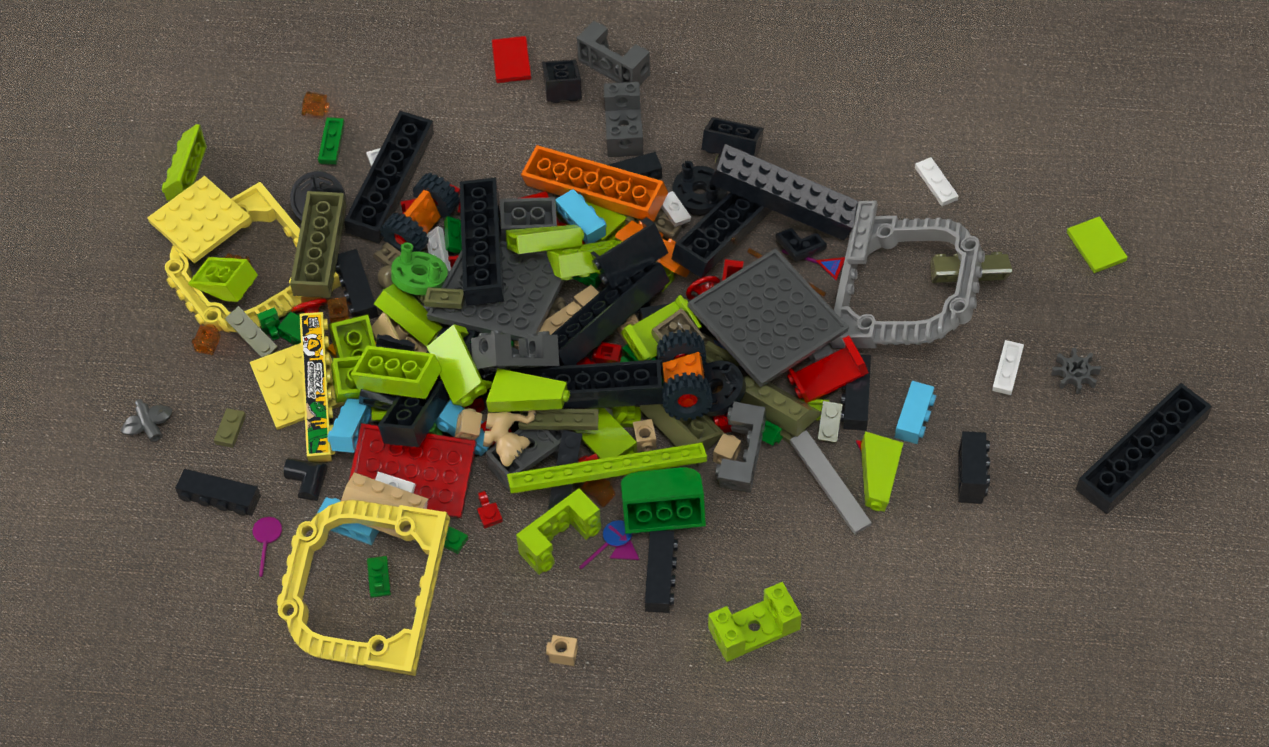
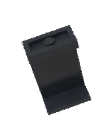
[591,217,668,289]
[359,334,415,411]

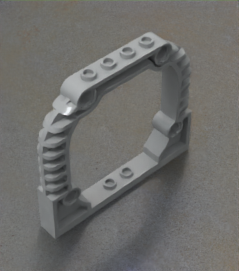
[830,216,985,348]

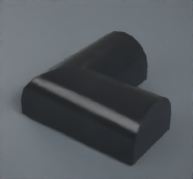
[776,228,827,262]
[284,458,328,501]

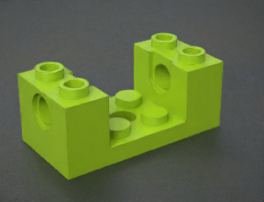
[516,488,601,575]
[708,582,802,662]

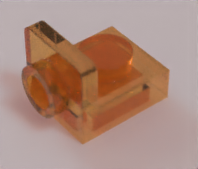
[580,479,616,507]

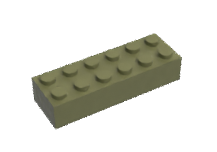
[290,191,347,298]

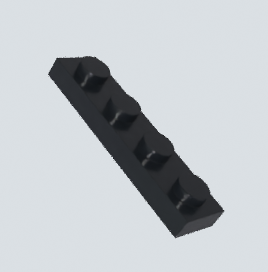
[547,430,582,509]

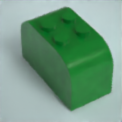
[621,467,706,534]

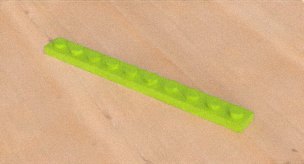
[507,442,707,494]

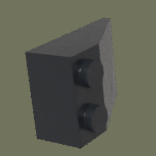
[542,59,582,103]

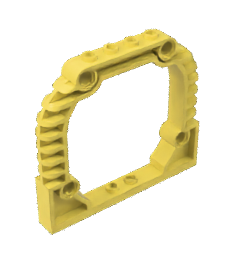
[165,182,341,333]
[277,500,450,676]

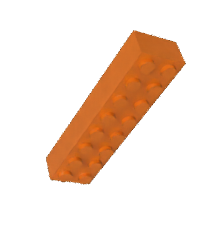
[521,145,668,222]

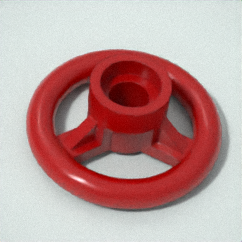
[686,276,720,300]
[291,298,328,313]

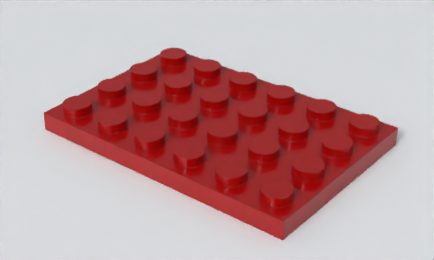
[349,423,477,519]

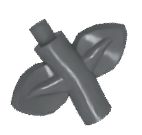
[121,399,172,442]

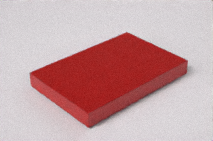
[492,36,531,83]

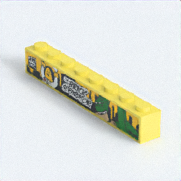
[300,312,335,463]

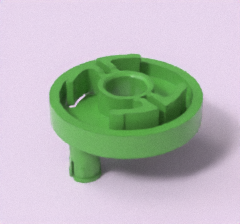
[391,242,448,295]

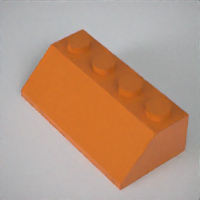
[615,220,690,278]

